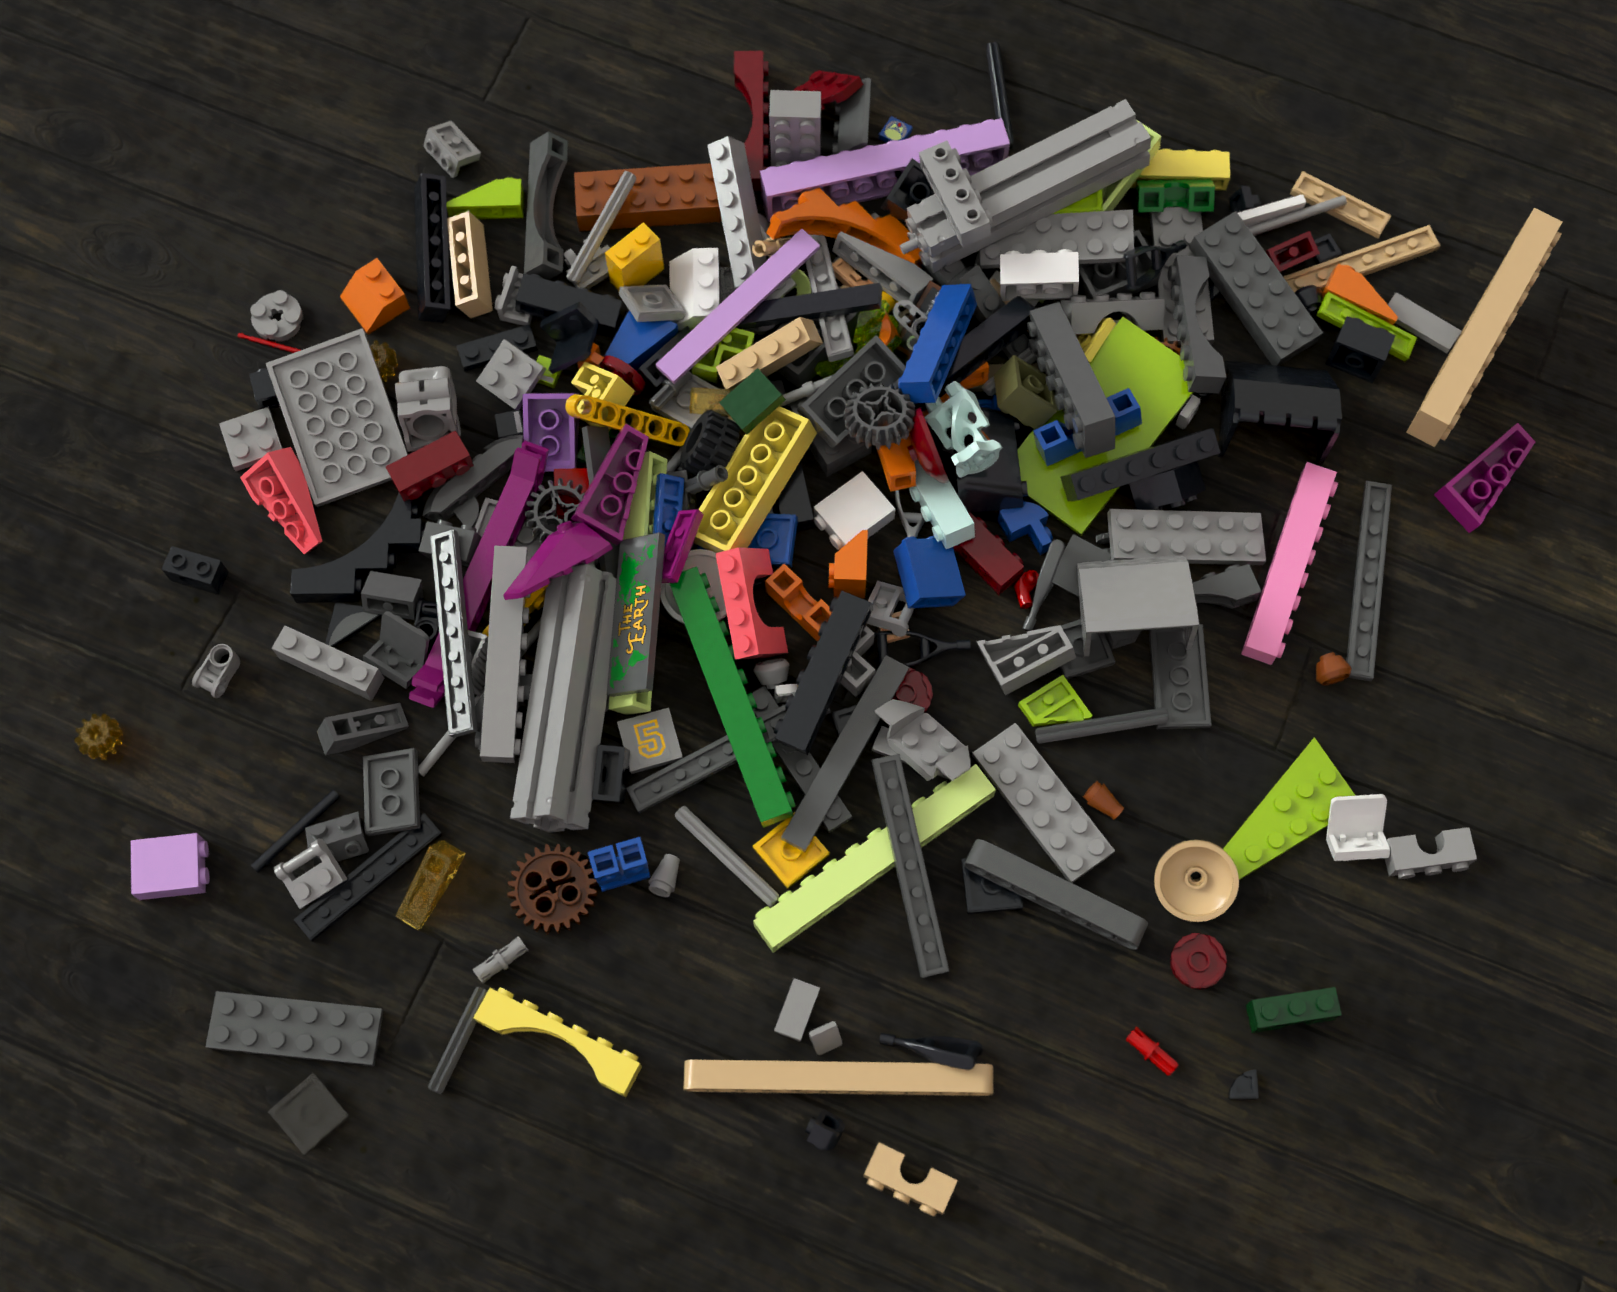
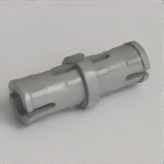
[472,936,529,984]

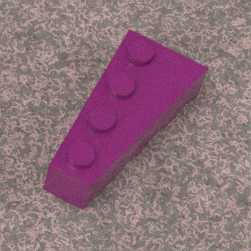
[1434,423,1535,533]
[571,424,649,545]

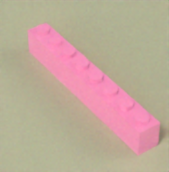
[1241,462,1338,665]

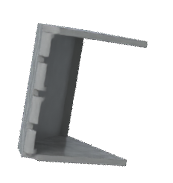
[1077,556,1199,657]

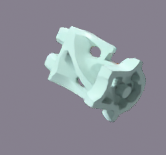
[924,381,1003,478]

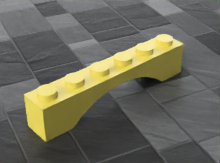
[474,987,642,1097]

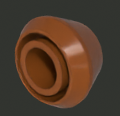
[1316,652,1352,685]

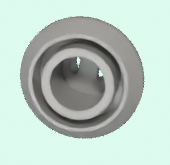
[753,658,790,689]

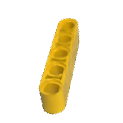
[565,394,690,446]

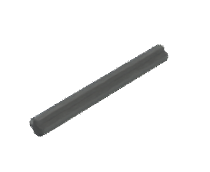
[1035,708,1169,743]

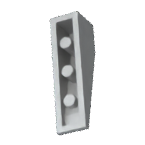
[832,232,934,310]

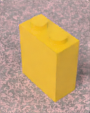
[605,222,664,291]

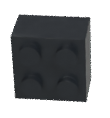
[1325,316,1396,383]

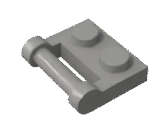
[867,581,915,637]
[274,838,347,909]

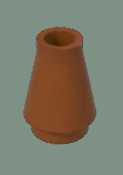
[1083,781,1124,820]

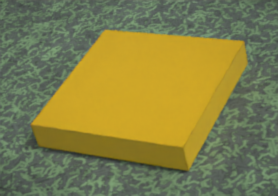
[753,812,830,889]

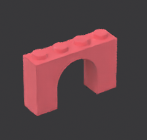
[715,547,788,660]

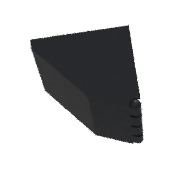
[1218,360,1342,467]

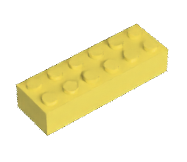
[693,406,817,553]

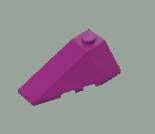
[503,521,613,600]

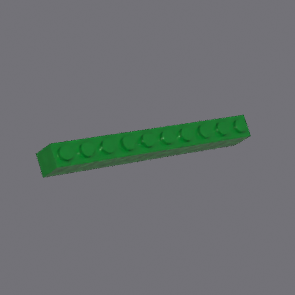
[669,566,796,828]

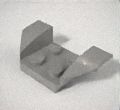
[874,699,971,781]

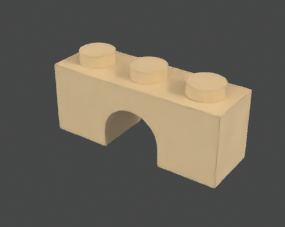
[864,1143,958,1217]

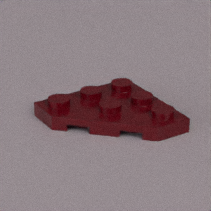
[768,70,864,115]

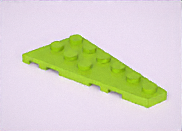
[1223,737,1356,880]

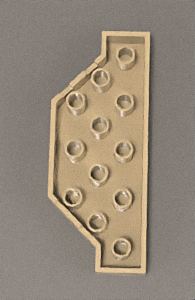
[1406,208,1562,447]

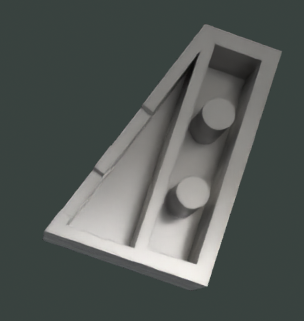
[977,625,1076,695]

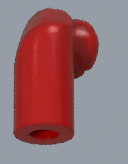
[1014,570,1039,609]

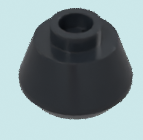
[1294,285,1323,317]

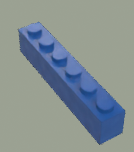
[898,284,977,403]

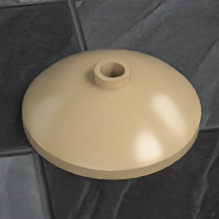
[1154,840,1239,922]

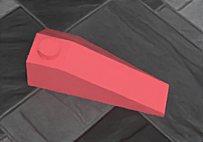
[240,447,322,555]

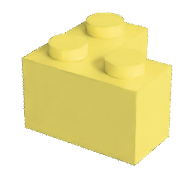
[571,361,635,431]

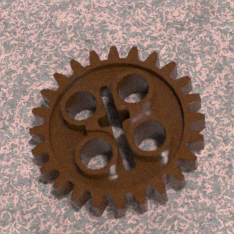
[507,844,598,934]

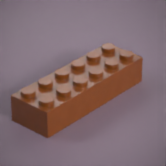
[574,163,722,231]

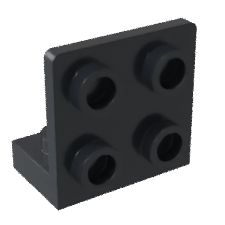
[540,302,599,374]

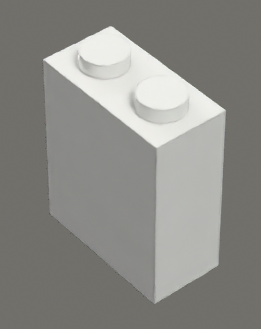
[814,471,895,550]

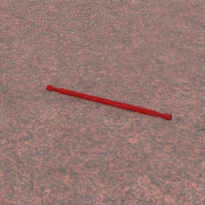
[238,333,301,353]

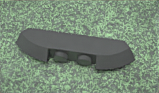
[423,435,524,522]

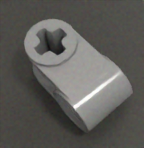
[192,644,240,698]

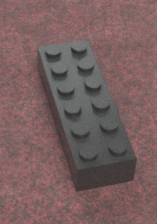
[1189,211,1323,366]
[1027,302,1115,458]

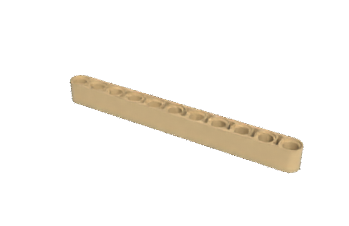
[684,1060,994,1096]

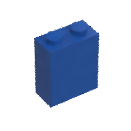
[893,536,966,608]

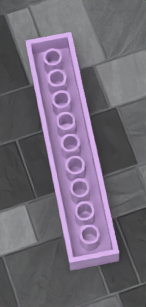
[760,118,1010,222]

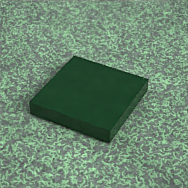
[719,368,786,435]

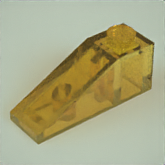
[395,840,466,930]

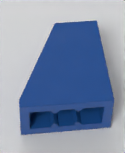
[605,310,679,371]

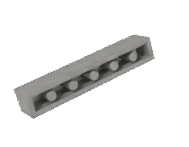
[708,136,767,288]

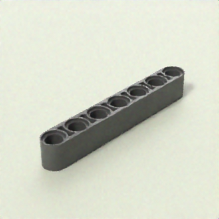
[964,839,1148,950]

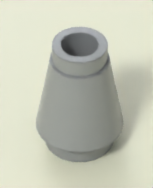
[649,854,680,897]

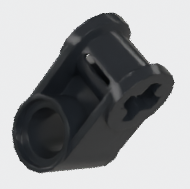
[414,597,439,651]

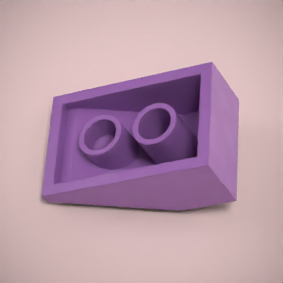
[523,393,579,472]

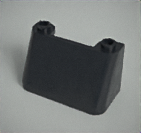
[954,407,1028,513]

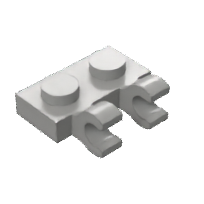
[563,239,610,289]

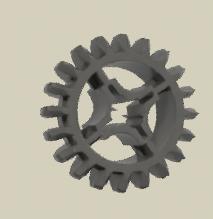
[844,382,915,450]
[525,479,586,544]

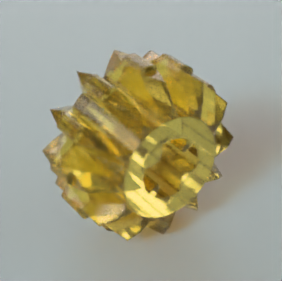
[370,339,398,382]
[74,713,123,759]

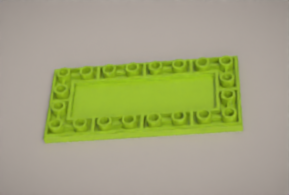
[1017,317,1194,536]

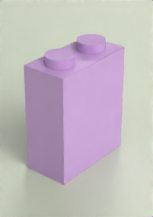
[131,833,209,900]

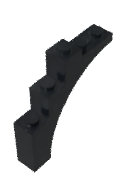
[290,493,425,603]

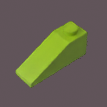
[447,177,524,219]

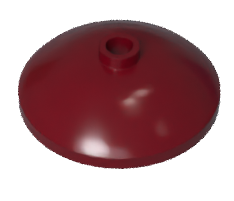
[907,407,949,483]

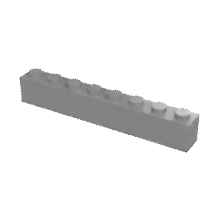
[480,546,533,763]

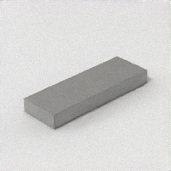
[1388,293,1462,353]

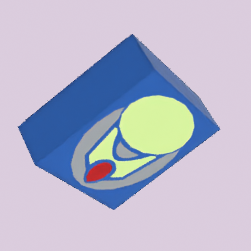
[879,116,912,143]

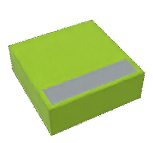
[537,355,562,388]

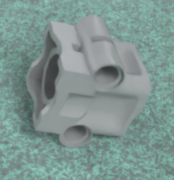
[395,366,461,452]

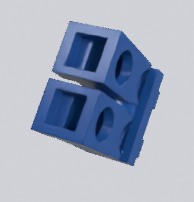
[588,837,650,892]

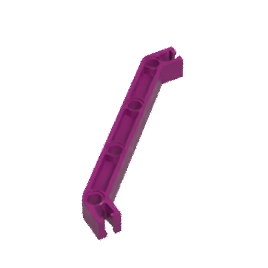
[409,441,549,708]

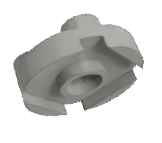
[250,290,303,342]

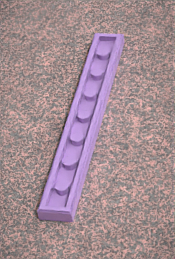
[656,229,820,384]

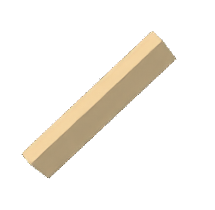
[1290,172,1391,239]

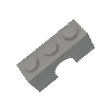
[1385,827,1477,879]

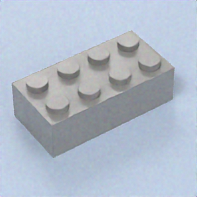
[769,90,821,167]

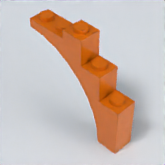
[766,187,923,270]
[877,362,989,492]

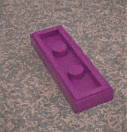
[661,509,704,584]

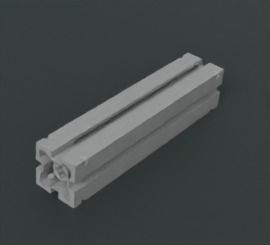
[900,99,1151,273]
[510,561,617,832]

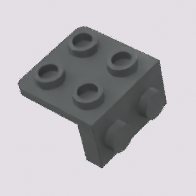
[363,611,429,689]

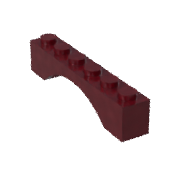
[734,51,768,191]

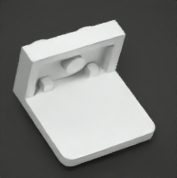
[1326,794,1390,861]

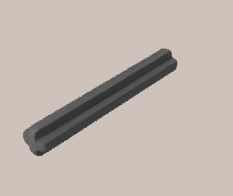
[428,987,488,1094]

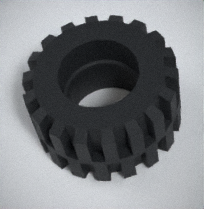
[680,409,740,476]

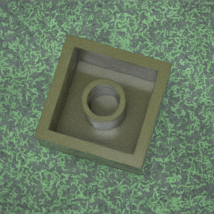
[994,355,1058,429]

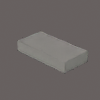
[774,978,820,1042]

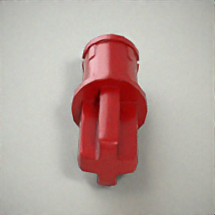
[1126,1027,1178,1075]

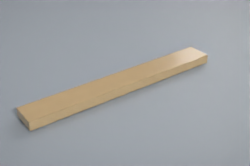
[1283,225,1440,292]

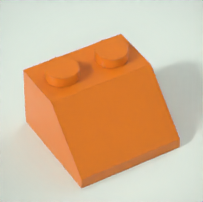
[340,258,410,335]
[829,530,868,598]

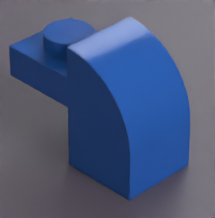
[997,502,1053,555]

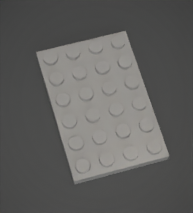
[265,328,409,507]

